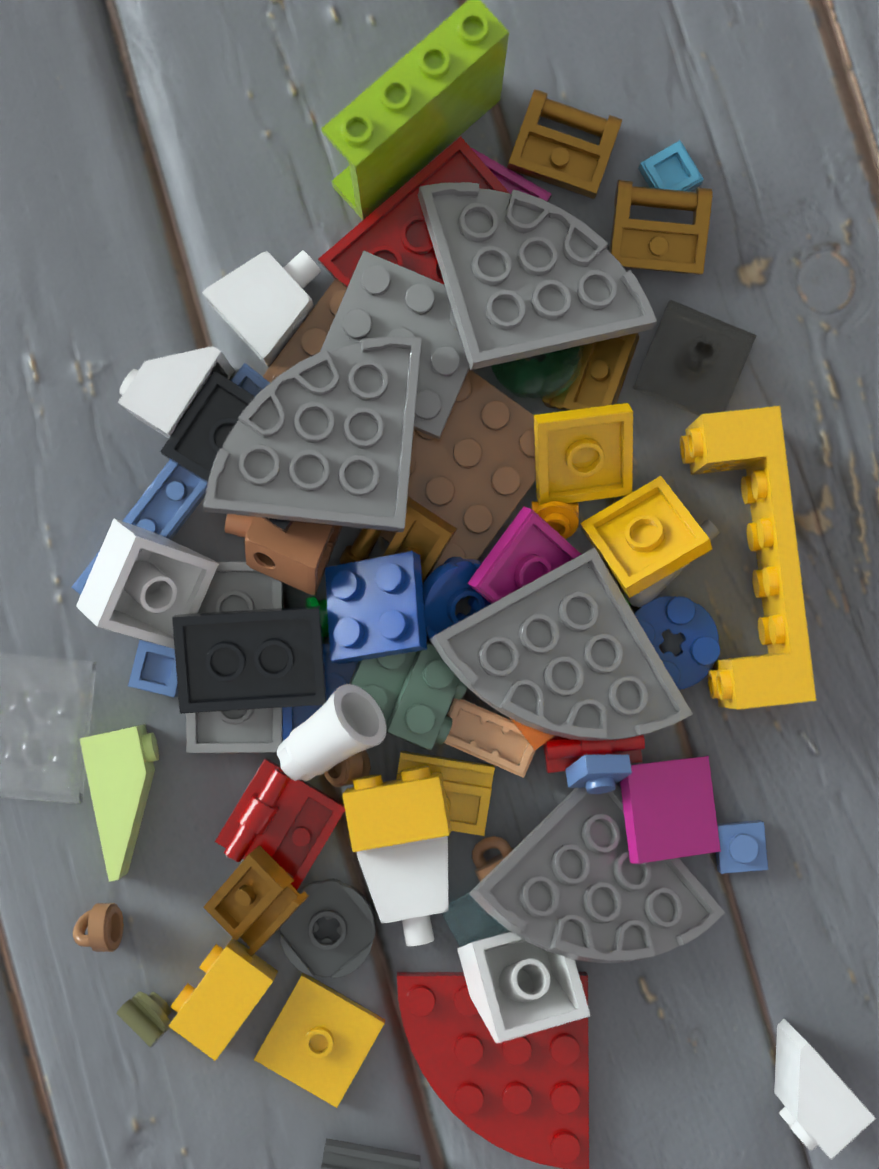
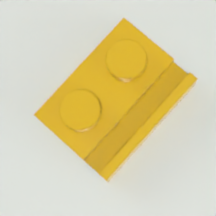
[396,751,495,836]

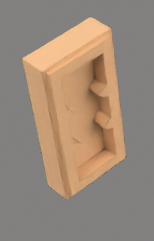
[444,698,536,778]

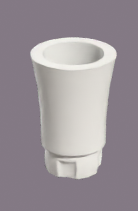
[276,684,386,781]

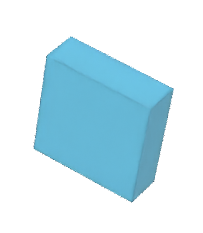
[638,140,704,191]

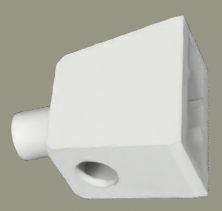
[202,250,321,367]
[356,836,448,946]

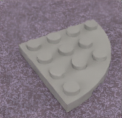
[418,182,657,370]
[203,336,422,532]
[430,547,693,741]
[469,784,725,963]

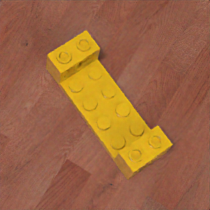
[680,406,816,710]

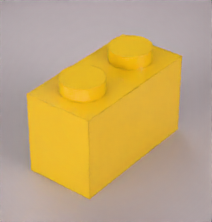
[342,766,451,852]
[168,938,278,1061]

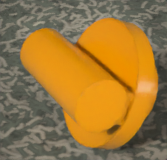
[530,501,579,539]

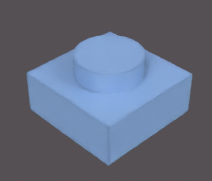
[128,640,178,698]
[565,754,632,794]
[716,820,768,874]

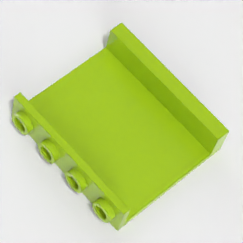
[321,0,509,220]

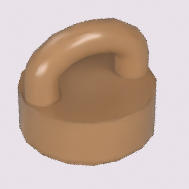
[324,750,371,787]
[472,836,514,882]
[73,903,124,952]

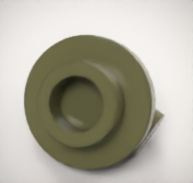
[116,991,172,1048]

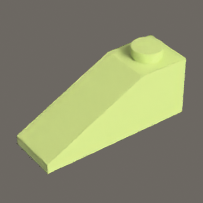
[80,724,159,882]

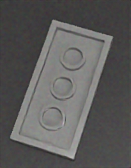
[186,562,284,753]

